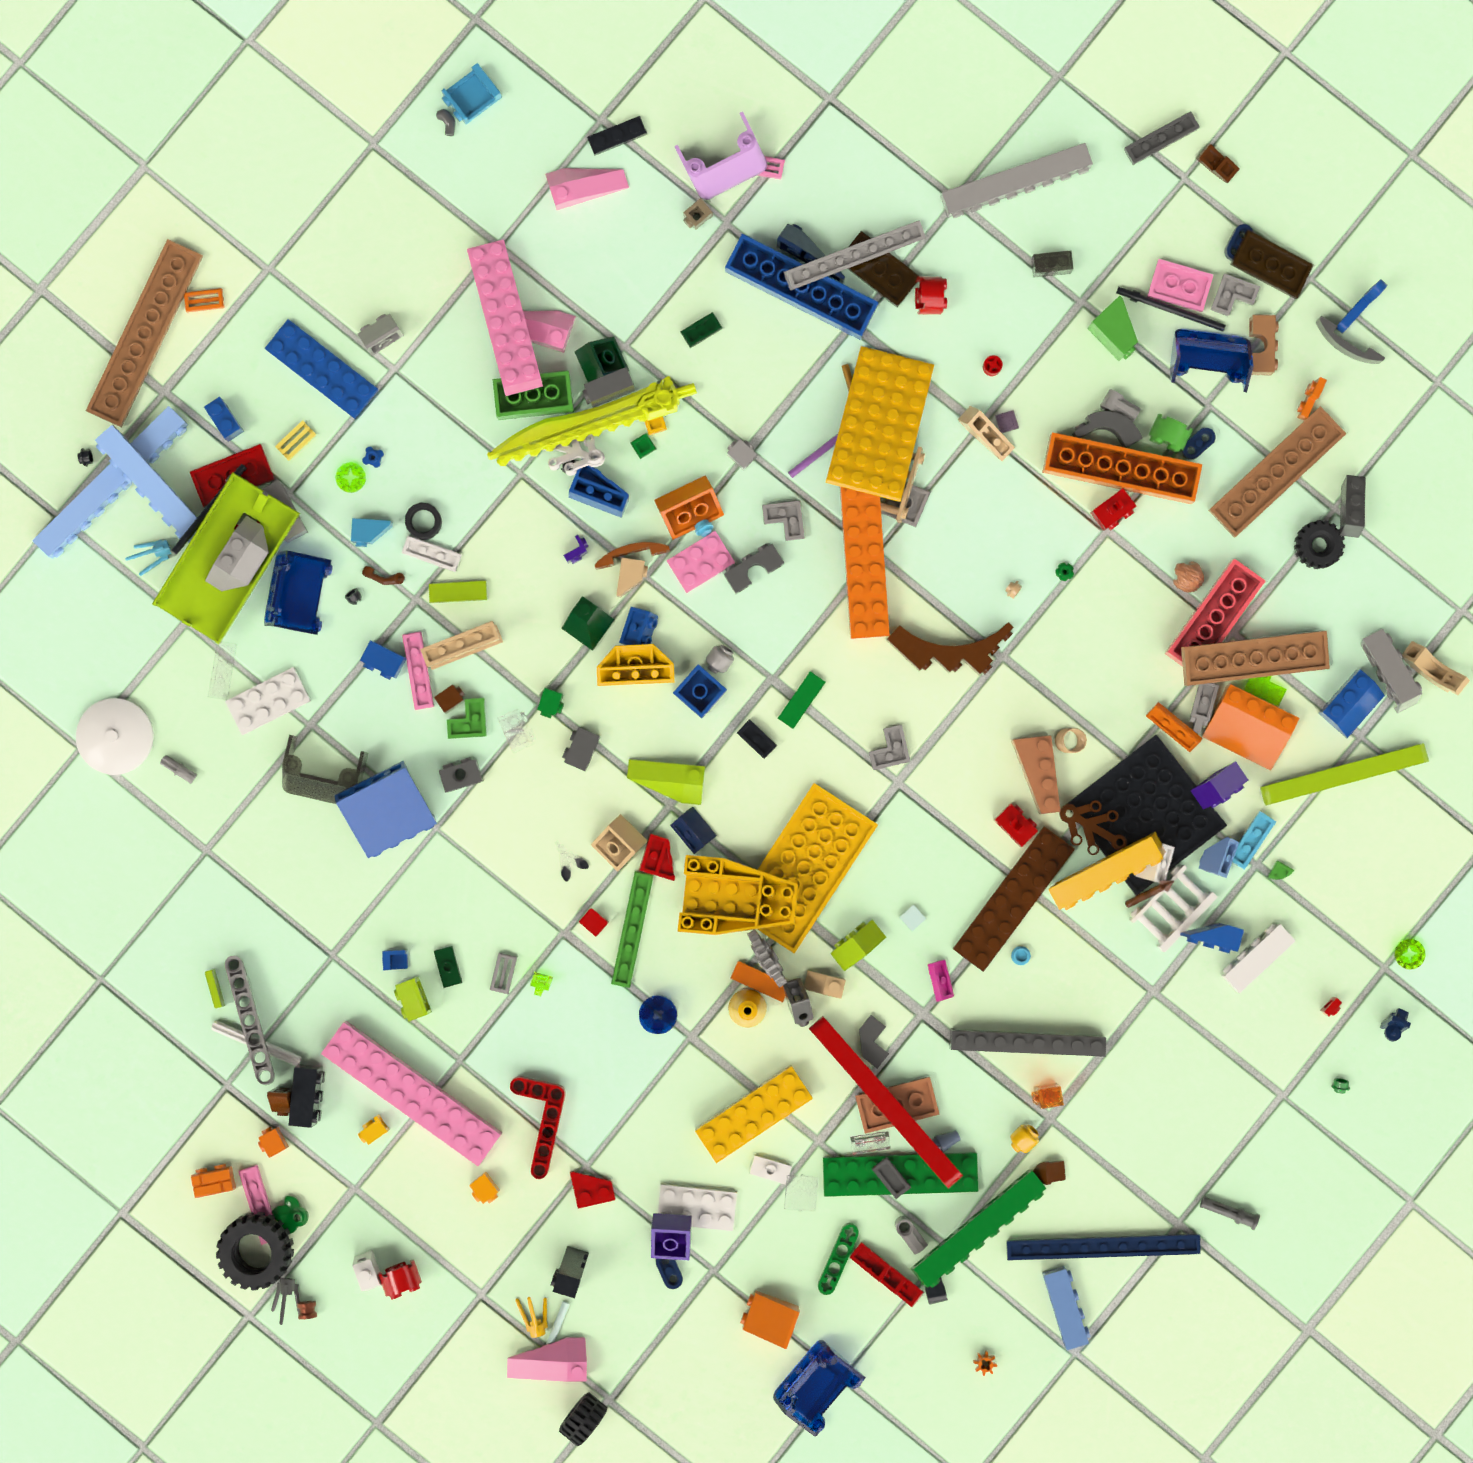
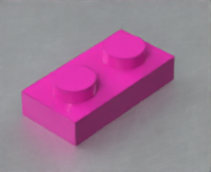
[927,960,954,1002]

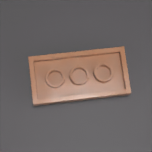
[855,1076,940,1134]

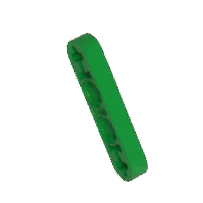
[818,1223,859,1295]

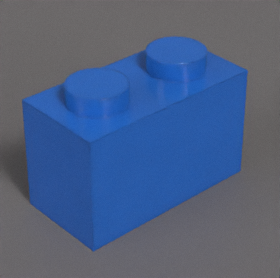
[204,396,244,442]
[360,640,406,680]

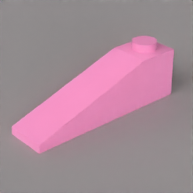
[523,311,576,353]
[507,1337,587,1382]

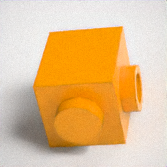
[469,1172,500,1204]

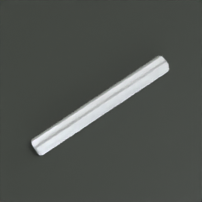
[211,1020,302,1066]

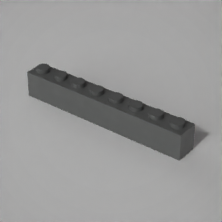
[949,1029,1106,1057]

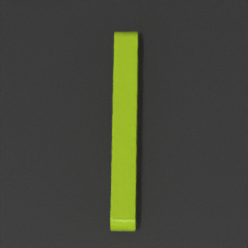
[1260,743,1429,806]

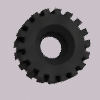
[1294,520,1345,570]

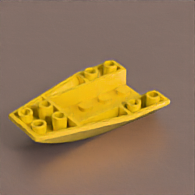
[677,855,798,935]

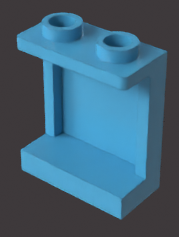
[441,63,502,125]

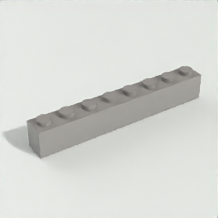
[940,143,1093,219]

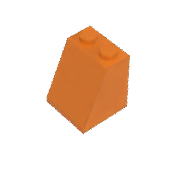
[740,1290,800,1349]

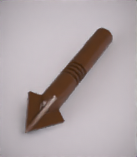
[1125,880,1174,908]

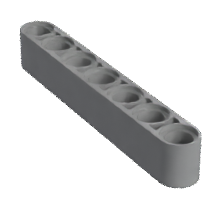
[225,955,275,1086]

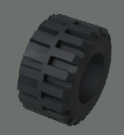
[559,1392,607,1446]

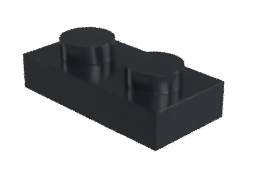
[737,719,777,759]

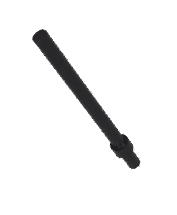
[1116,286,1226,332]
[170,464,247,556]

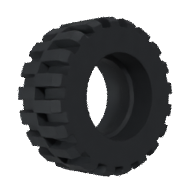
[216,1212,294,1291]

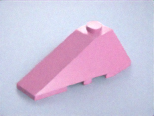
[545,168,629,210]

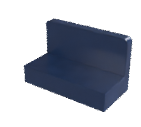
[670,807,717,855]

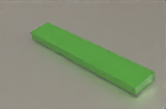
[611,871,654,988]

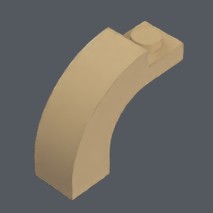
[1402,641,1470,696]

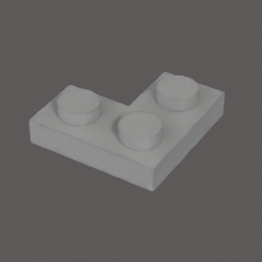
[1210,273,1260,317]
[762,501,805,541]
[869,725,911,770]

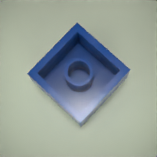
[673,664,727,719]

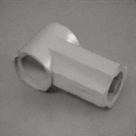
[1100,389,1141,422]
[895,1216,928,1255]

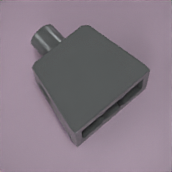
[783,978,814,1027]

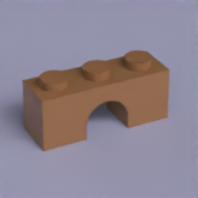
[1248,315,1279,376]

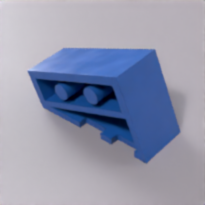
[568,465,629,518]

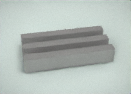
[490,952,517,994]

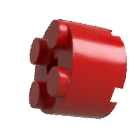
[915,276,947,315]
[378,1260,422,1300]

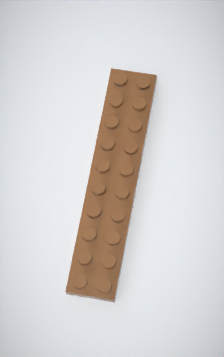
[86,239,203,428]

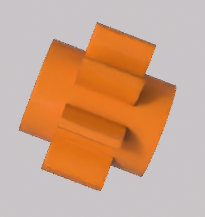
[973,1350,997,1376]

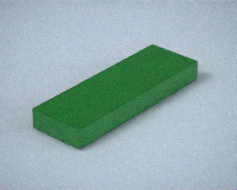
[777,671,826,729]

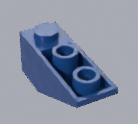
[1180,923,1244,954]

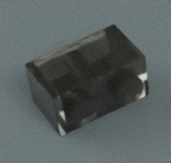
[1031,250,1073,278]

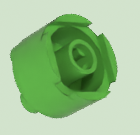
[1148,414,1193,453]

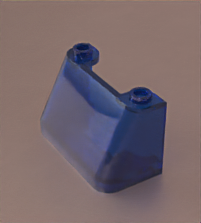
[264,550,333,635]
[773,1340,866,1437]

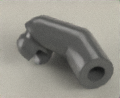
[436,109,455,137]

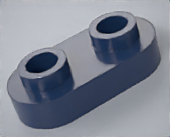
[1224,224,1253,261]
[1181,428,1216,460]
[656,1259,683,1289]

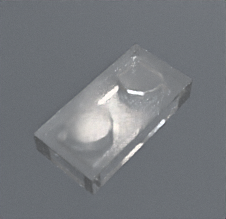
[850,1131,891,1155]

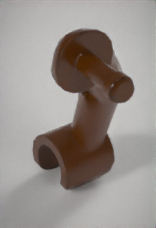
[362,566,405,585]

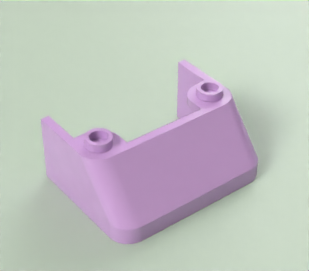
[674,111,767,200]

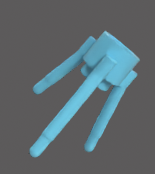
[125,539,172,576]

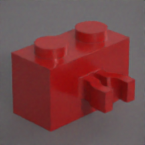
[1090,488,1136,531]
[993,804,1038,847]

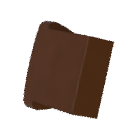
[1033,1160,1066,1185]

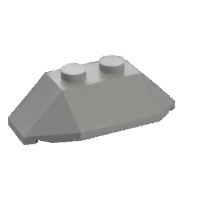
[205,516,269,591]

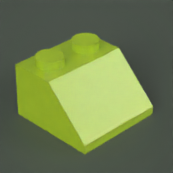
[394,976,432,1022]

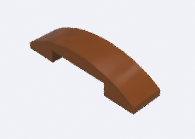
[595,542,670,570]

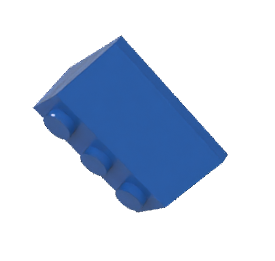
[1318,669,1385,739]

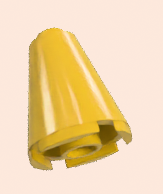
[728,989,767,1028]

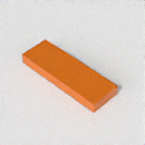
[1146,702,1203,752]
[730,961,785,1002]

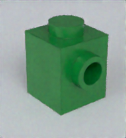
[537,688,564,719]

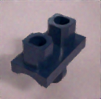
[1380,1008,1411,1042]

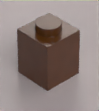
[434,684,465,714]

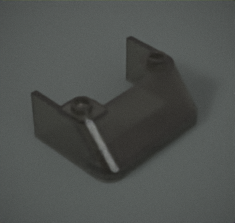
[282,734,368,804]

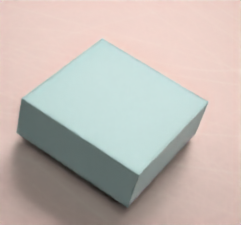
[899,905,926,932]

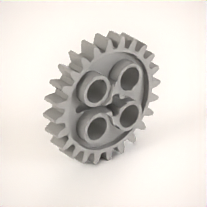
[747,929,787,987]

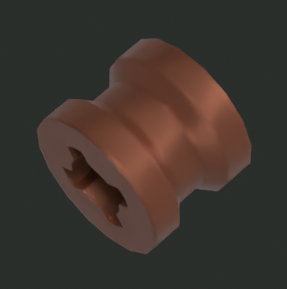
[297,1300,317,1320]

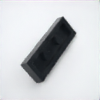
[587,116,647,156]

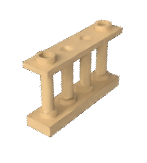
[880,446,925,523]
[420,621,503,670]

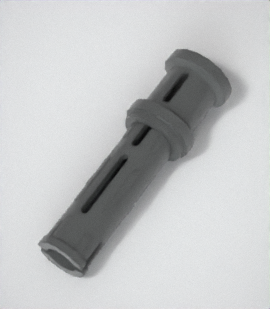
[1200,1196,1260,1231]

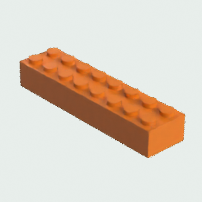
[1042,432,1203,504]
[839,486,890,639]

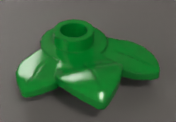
[272,1196,309,1234]

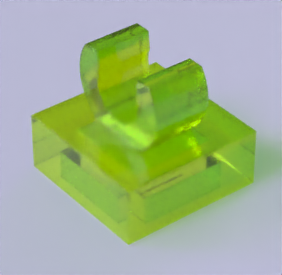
[530,972,553,997]

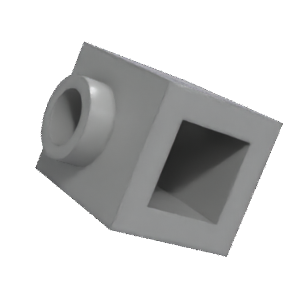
[727,439,757,471]

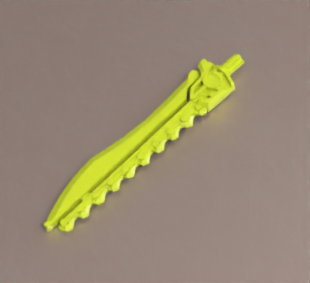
[487,376,697,466]

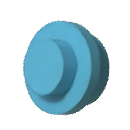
[695,520,714,537]
[1011,946,1031,965]

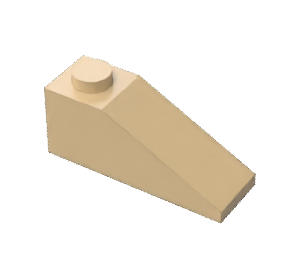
[958,406,1015,461]

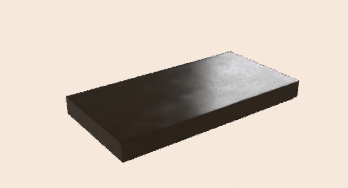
[1230,230,1314,299]
[848,231,919,308]

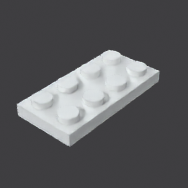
[225,667,311,736]
[657,1184,737,1232]

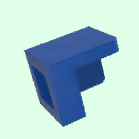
[382,950,408,971]

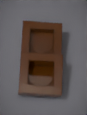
[1196,144,1240,183]

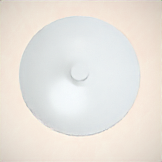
[76,698,154,775]

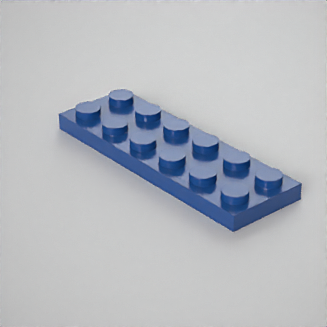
[264,319,378,419]

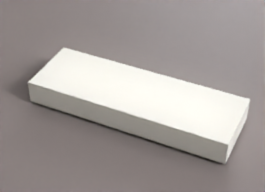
[401,535,462,573]

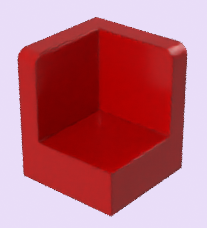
[579,908,609,937]

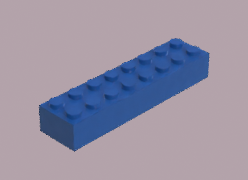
[725,234,879,340]

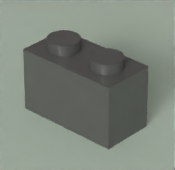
[562,727,600,772]

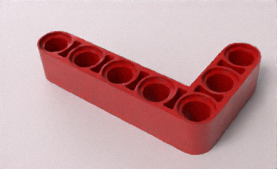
[510,1076,566,1179]

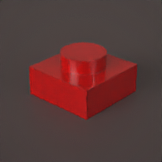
[1320,997,1342,1017]

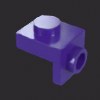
[563,535,589,564]

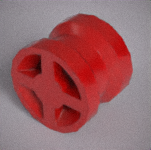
[982,355,1003,377]

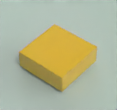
[645,416,667,436]

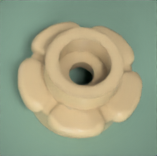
[1005,581,1022,599]

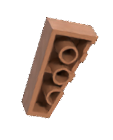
[1011,735,1061,814]

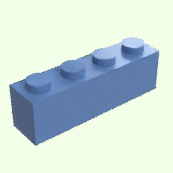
[1042,1266,1091,1350]

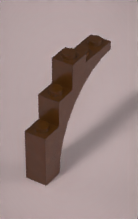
[886,622,1014,676]

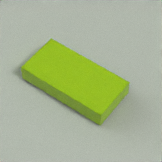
[205,969,225,1009]

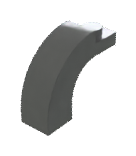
[1072,411,1143,448]

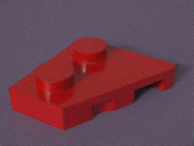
[639,834,675,881]
[570,1171,616,1209]

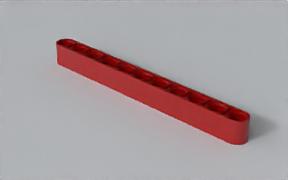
[808,1016,963,1189]

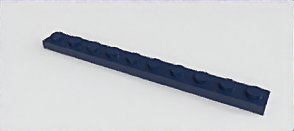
[1006,1234,1201,1261]

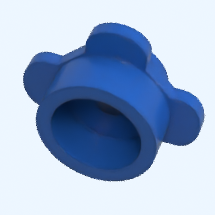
[362,447,384,468]

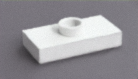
[749,1155,792,1185]

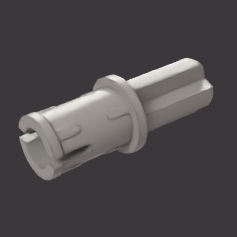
[160,755,198,784]

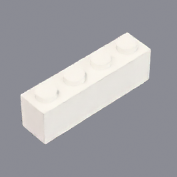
[1221,924,1296,994]

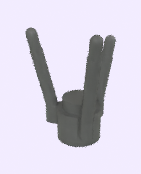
[271,1278,300,1325]

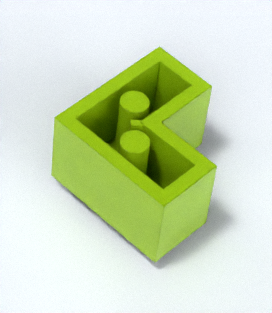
[830,919,887,971]

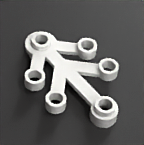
[544,434,605,476]

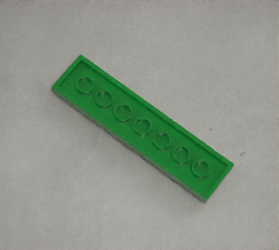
[823,1152,978,1197]

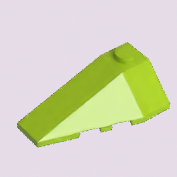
[627,759,705,805]

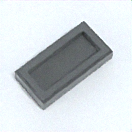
[872,1156,911,1199]

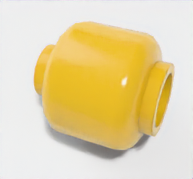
[1010,1124,1039,1153]

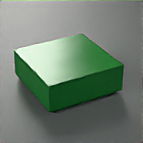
[630,433,656,460]

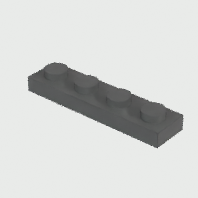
[1124,111,1200,166]

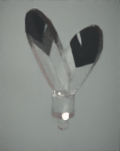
[555,841,589,882]

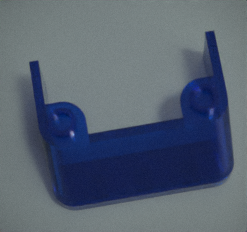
[1170,329,1254,393]

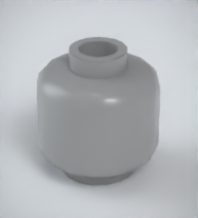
[706,645,734,674]

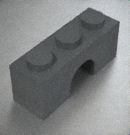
[724,543,784,595]

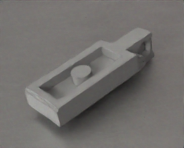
[1189,683,1219,735]

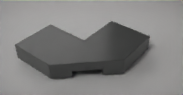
[859,1015,889,1069]

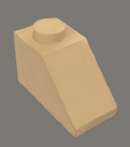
[616,558,648,598]
[804,970,846,999]

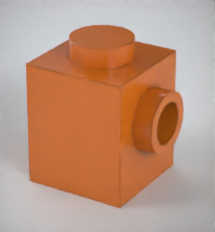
[258,1126,289,1158]

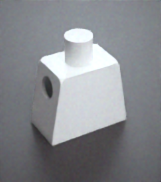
[352,1250,382,1292]

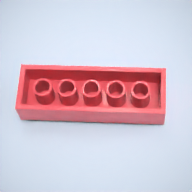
[1164,558,1265,667]

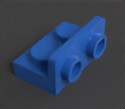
[619,607,658,645]

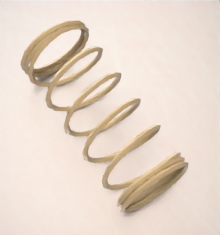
[1055,728,1087,753]

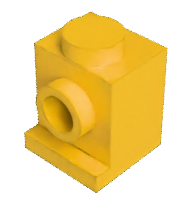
[358,1114,390,1145]

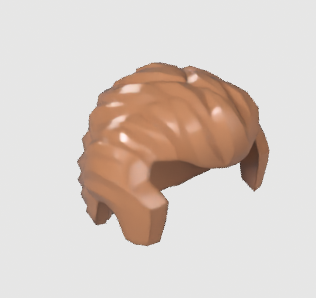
[1173,561,1204,592]

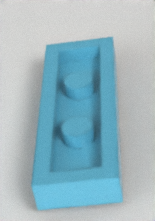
[1233,811,1276,870]

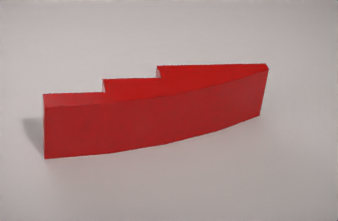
[849,1242,925,1308]

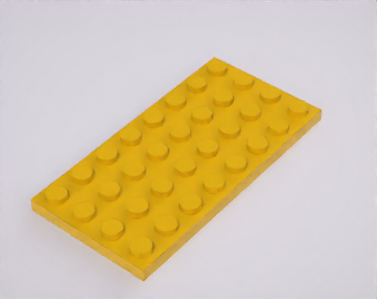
[825,346,934,502]
[757,783,878,954]

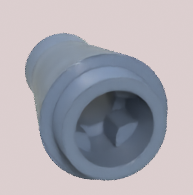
[931,1130,961,1153]

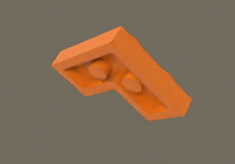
[1297,377,1327,421]

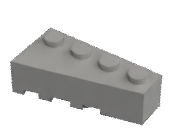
[1360,629,1423,714]

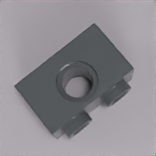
[439,757,484,793]

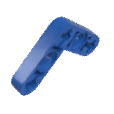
[1336,279,1388,334]

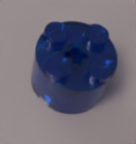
[639,994,678,1034]

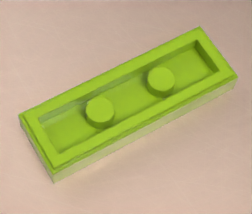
[429,581,487,603]

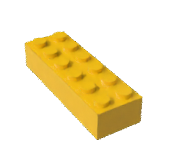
[1048,832,1166,910]
[695,1065,813,1164]

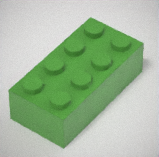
[492,371,574,421]

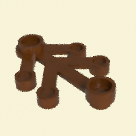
[1059,801,1127,855]

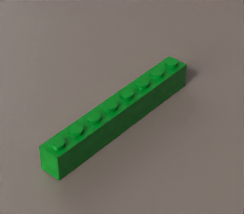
[910,1170,1046,1288]

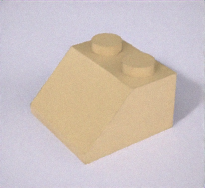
[591,814,647,872]

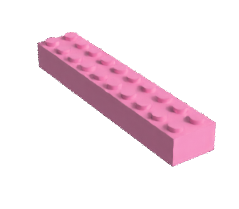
[321,1021,503,1166]

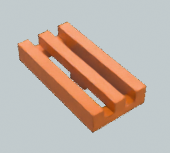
[184,288,225,313]

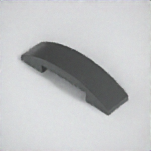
[1316,316,1385,364]

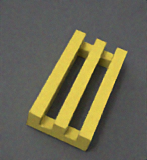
[275,420,316,461]

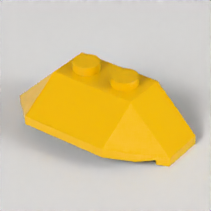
[596,644,675,686]

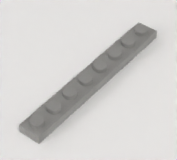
[784,220,926,290]

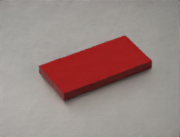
[190,444,275,508]

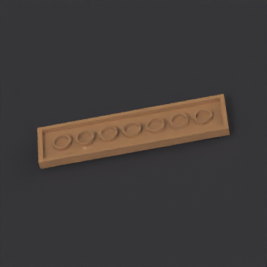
[1208,406,1346,538]
[1181,631,1330,686]

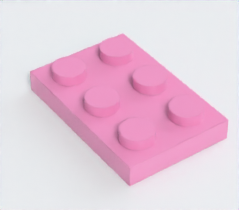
[1147,259,1213,312]
[667,531,735,593]

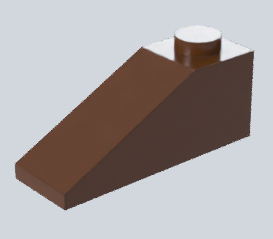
[267,1087,292,1116]

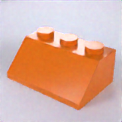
[654,475,724,540]

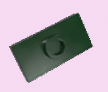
[680,312,723,349]
[433,946,463,988]

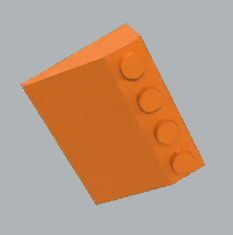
[1202,684,1300,771]

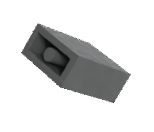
[582,367,635,408]

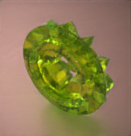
[335,462,366,493]
[1394,939,1426,970]

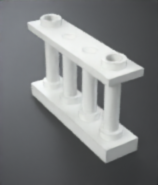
[1129,865,1218,953]

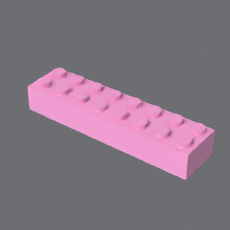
[467,239,543,396]

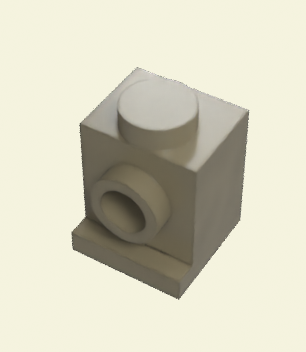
[683,198,713,230]

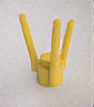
[515,1297,548,1338]

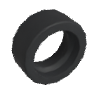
[405,502,442,540]

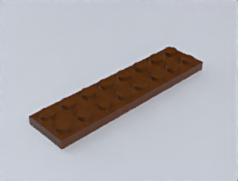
[952,826,1075,972]

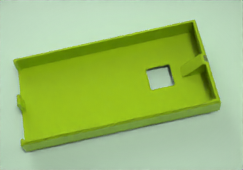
[152,472,301,645]

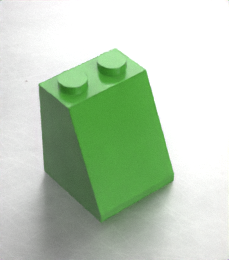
[1087,296,1138,361]

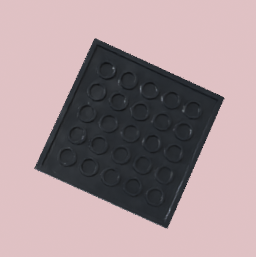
[1065,734,1227,896]

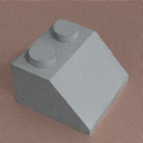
[357,313,404,356]

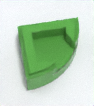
[1267,861,1294,880]

